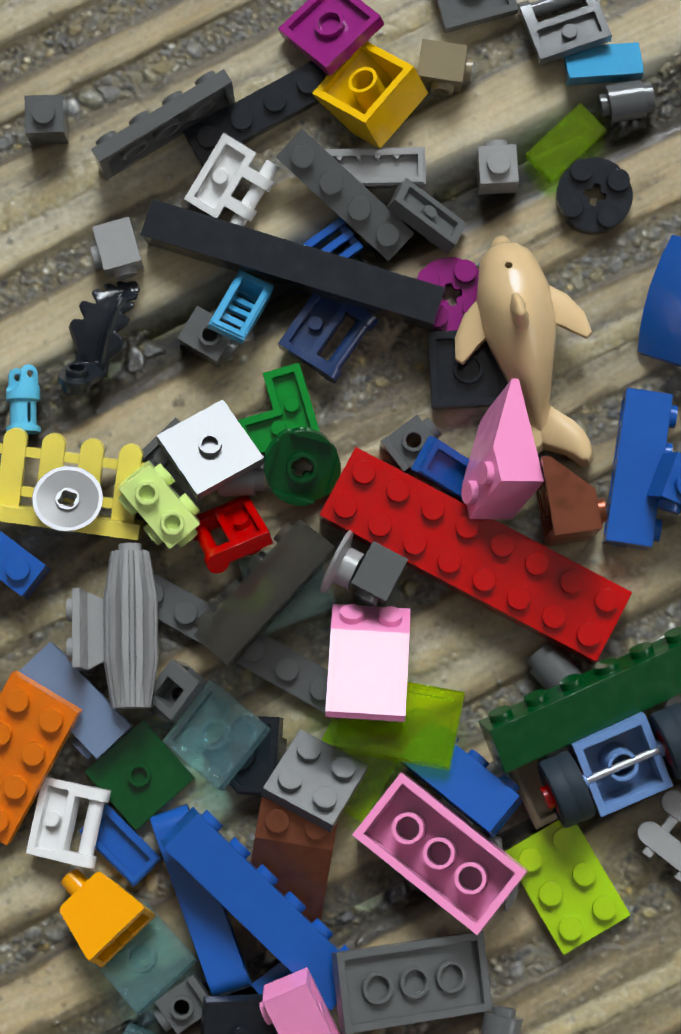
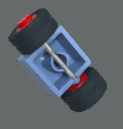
[537,703,681,828]

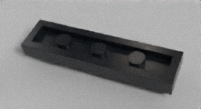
[183,61,326,167]

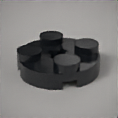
[555,157,633,235]

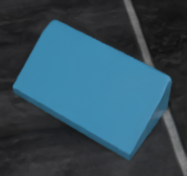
[564,42,644,86]

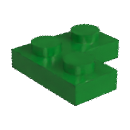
[238,362,320,455]

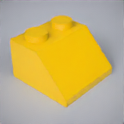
[312,41,428,149]

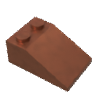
[251,797,338,922]

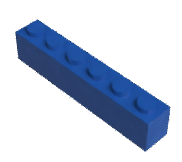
[160,807,350,1010]

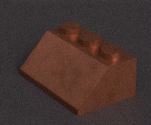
[536,456,607,547]

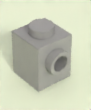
[476,140,519,195]
[90,217,144,280]

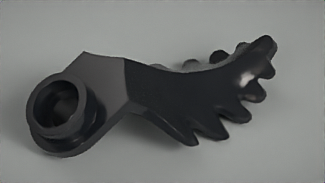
[57,281,140,395]

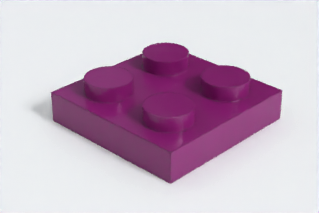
[278,0,385,76]

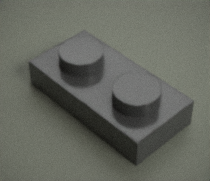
[387,178,466,254]

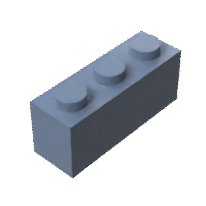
[19,641,134,759]

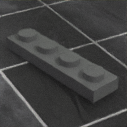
[276,128,414,261]

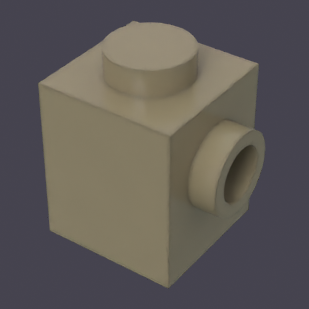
[417,39,473,96]

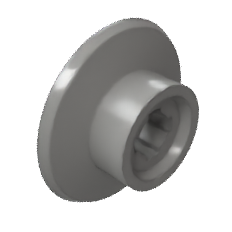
[32,466,103,531]
[319,530,365,594]

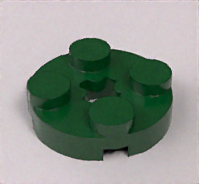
[263,427,341,506]

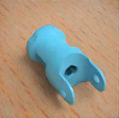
[6,364,41,435]

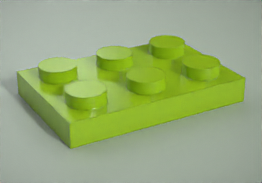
[505,819,631,955]

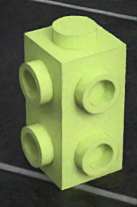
[118,460,200,549]

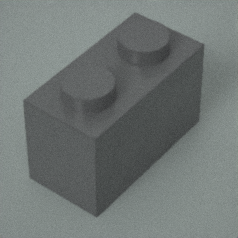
[351,541,408,606]

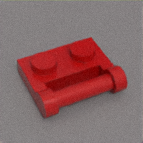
[193,496,274,574]

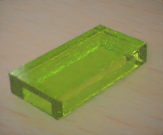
[525,103,606,184]

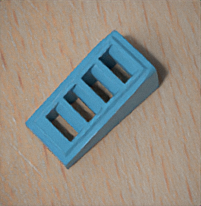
[207,270,274,344]

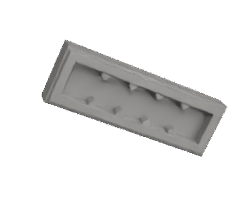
[325,147,426,189]

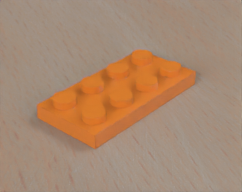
[0,670,83,846]

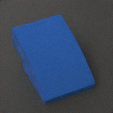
[638,235,681,367]

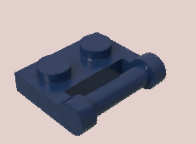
[278,294,378,384]

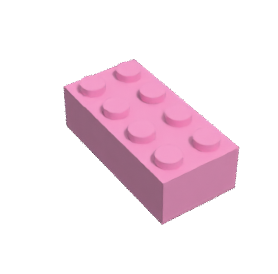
[352,772,529,935]

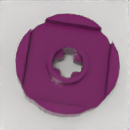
[417,257,479,331]

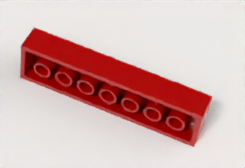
[319,447,633,664]

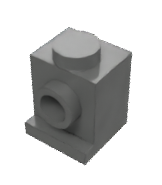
[380,415,442,473]
[151,659,214,723]
[153,972,212,1034]

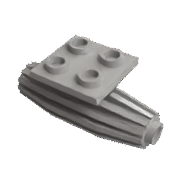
[66,543,159,710]

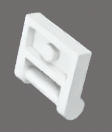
[26,777,111,869]

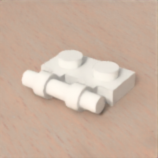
[184,133,280,226]

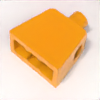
[59,868,156,968]

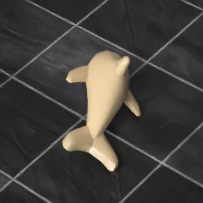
[455,235,594,467]

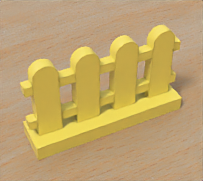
[0,427,144,541]

